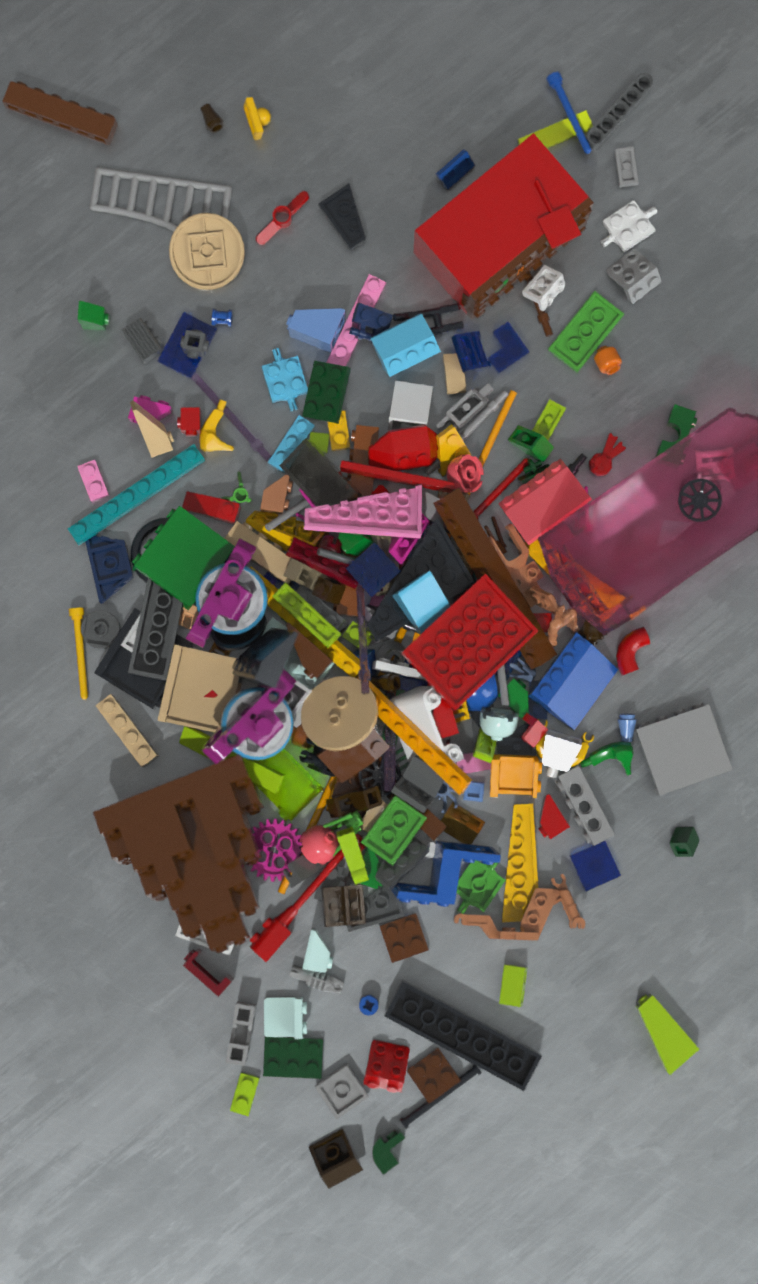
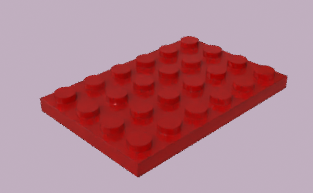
[401,574,538,711]

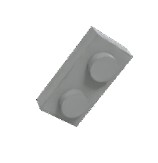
[614,147,639,187]

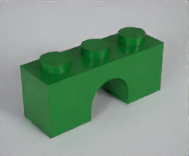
[654,404,698,468]

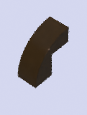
[325,786,383,818]

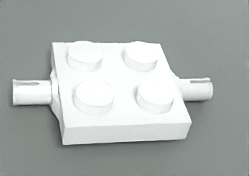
[600,200,658,252]

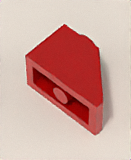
[538,794,570,839]

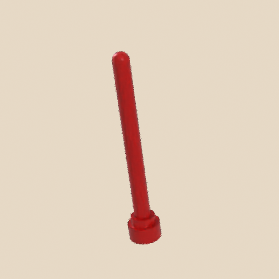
[473,458,529,520]

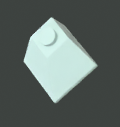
[302,928,333,973]

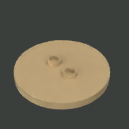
[169,213,245,290]
[301,676,378,751]

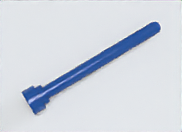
[546,72,591,154]

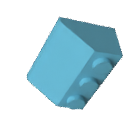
[370,313,441,377]

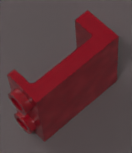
[183,948,234,997]

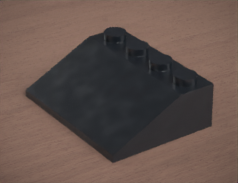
[232,628,298,688]

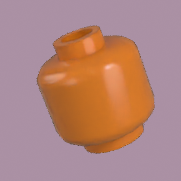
[594,346,622,375]

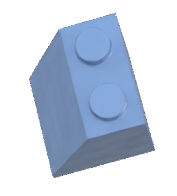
[286,308,346,353]

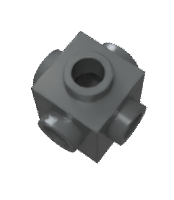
[181,329,209,359]

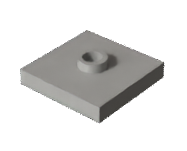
[315,1064,369,1119]

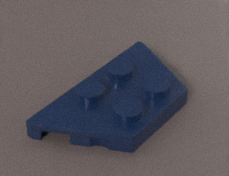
[85,536,134,604]

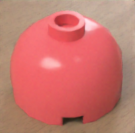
[446,454,484,493]
[300,825,339,865]

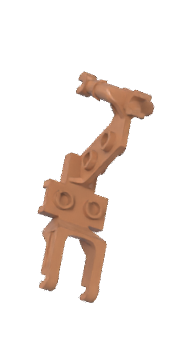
[488,523,579,647]
[453,874,585,940]

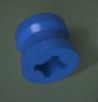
[359,994,379,1016]

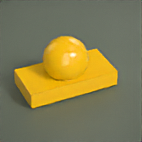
[243,97,271,140]

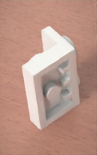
[522,265,565,311]

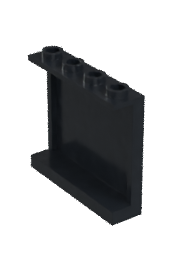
[94,608,195,710]

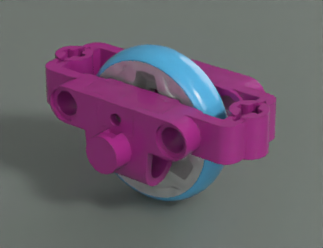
[186,538,268,648]
[201,669,296,764]

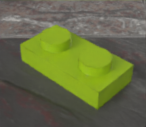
[532,399,566,440]
[230,1072,260,1116]

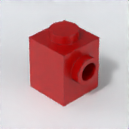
[177,407,202,437]

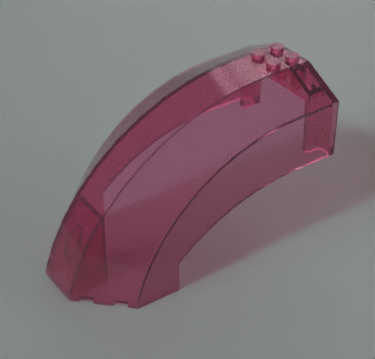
[538,407,758,635]

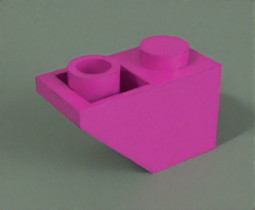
[128,395,173,424]

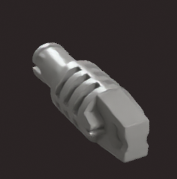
[290,965,344,994]

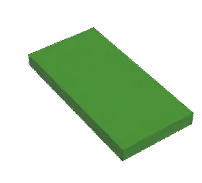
[548,291,624,373]

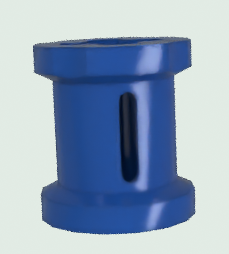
[212,308,232,327]

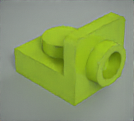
[342,621,373,650]

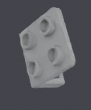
[606,249,662,304]

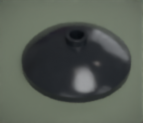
[211,614,267,651]

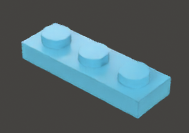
[268,415,315,473]

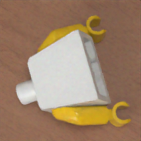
[535,719,594,778]

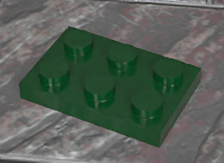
[302,361,351,424]
[263,1036,323,1079]

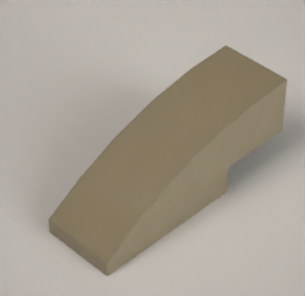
[283,558,336,590]

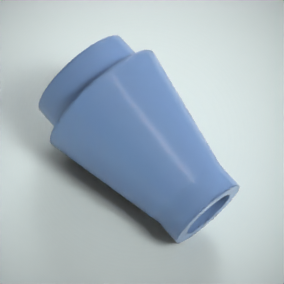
[618,713,637,742]

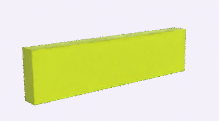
[517,111,593,148]

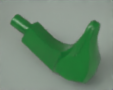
[580,741,634,776]

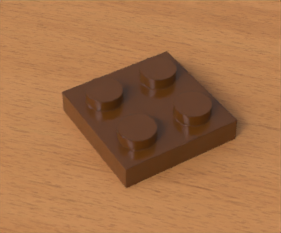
[379,913,429,963]
[406,1048,461,1104]

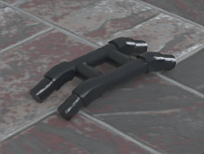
[393,303,464,335]

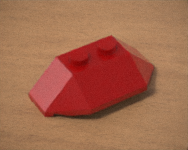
[368,425,438,471]

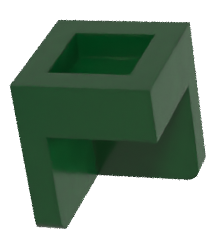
[669,826,700,857]

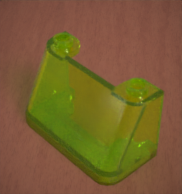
[253,748,324,821]

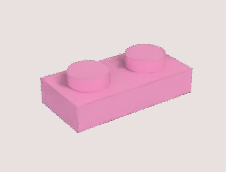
[77,460,109,502]

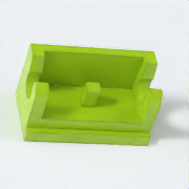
[499,964,528,1007]

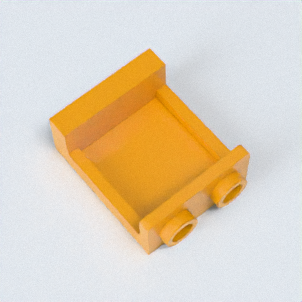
[489,754,542,798]

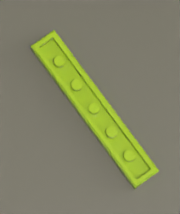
[179,726,285,794]

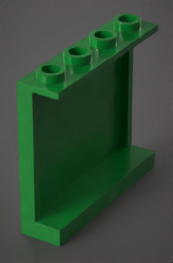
[132,506,235,611]

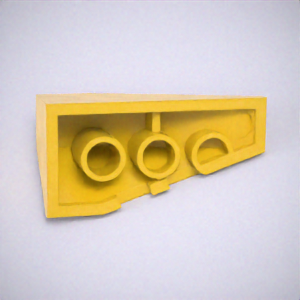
[246,510,329,552]

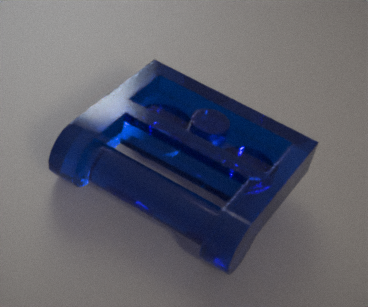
[451,331,491,373]

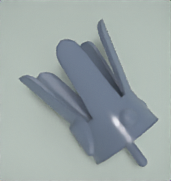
[509,658,536,682]

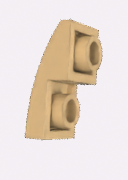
[443,353,466,394]

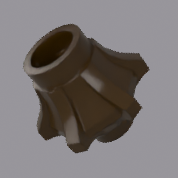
[577,615,607,645]

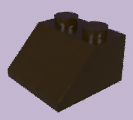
[308,1129,363,1189]

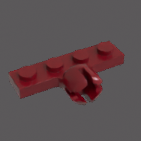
[286,535,363,589]

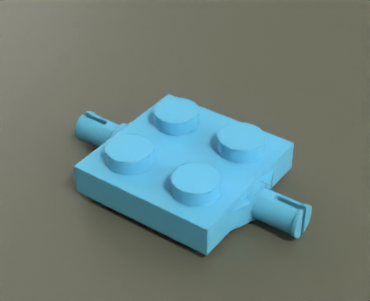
[261,348,308,411]

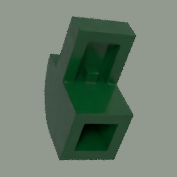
[372,1129,405,1175]

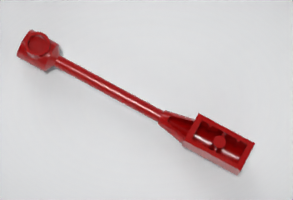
[249,833,366,962]

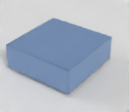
[463,781,485,802]

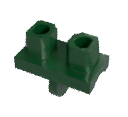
[517,459,550,485]

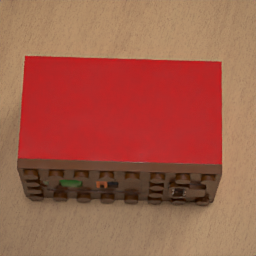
[413,133,594,320]

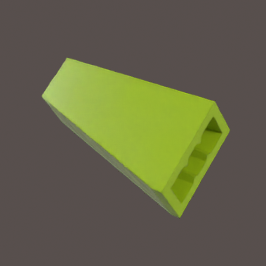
[636,994,699,1075]

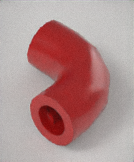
[616,627,650,676]

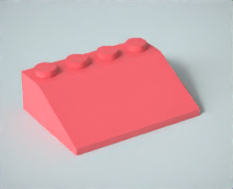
[498,458,592,545]

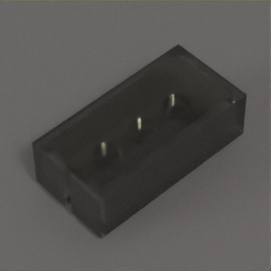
[279,438,362,506]

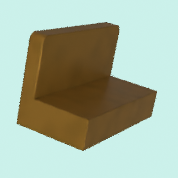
[441,802,485,844]

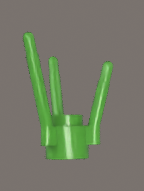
[221,471,253,503]
[323,811,364,856]

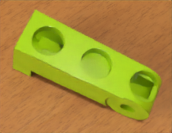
[336,826,369,885]

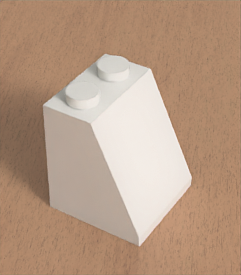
[388,381,433,431]

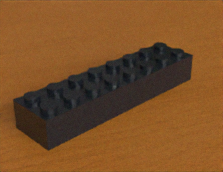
[384,980,542,1091]

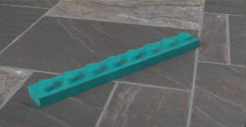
[68,444,205,546]

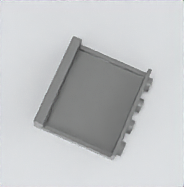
[634,702,733,796]

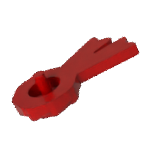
[589,433,626,476]

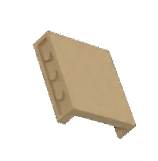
[158,645,242,734]

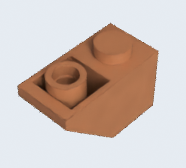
[260,475,293,515]

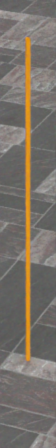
[278,390,517,894]

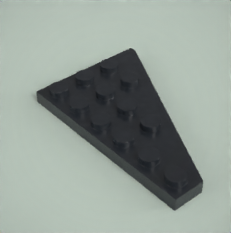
[366,519,475,642]

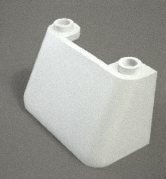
[390,686,464,763]

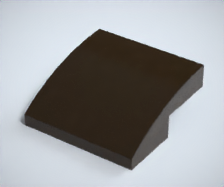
[321,885,366,927]

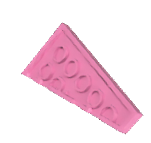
[304,485,422,538]

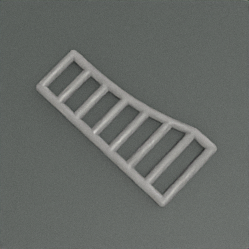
[89,167,232,231]

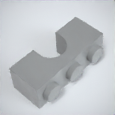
[226,1001,256,1066]

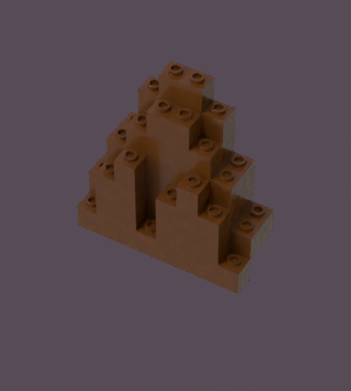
[93,755,264,953]

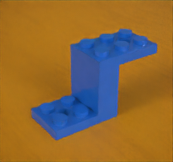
[391,841,501,907]

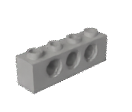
[556,766,615,846]

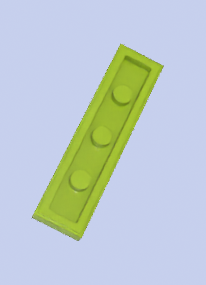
[272,582,341,648]

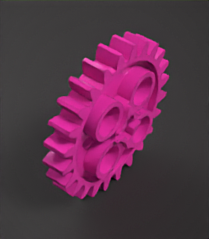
[246,819,302,882]

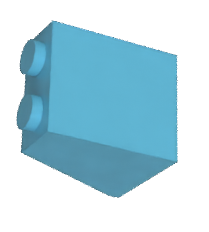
[392,571,450,634]

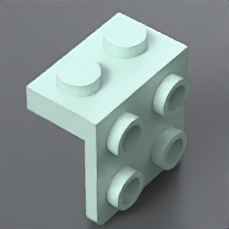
[264,997,307,1039]

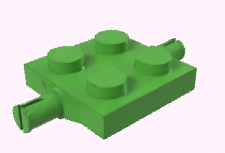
[457,860,506,914]

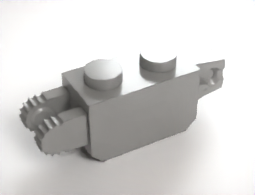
[436,384,493,431]

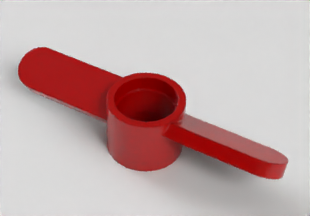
[256,191,309,245]

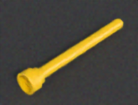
[69,607,88,700]

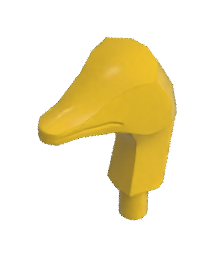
[199,400,234,452]

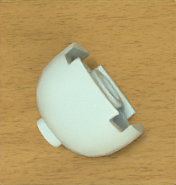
[480,708,519,741]

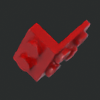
[363,1040,410,1093]

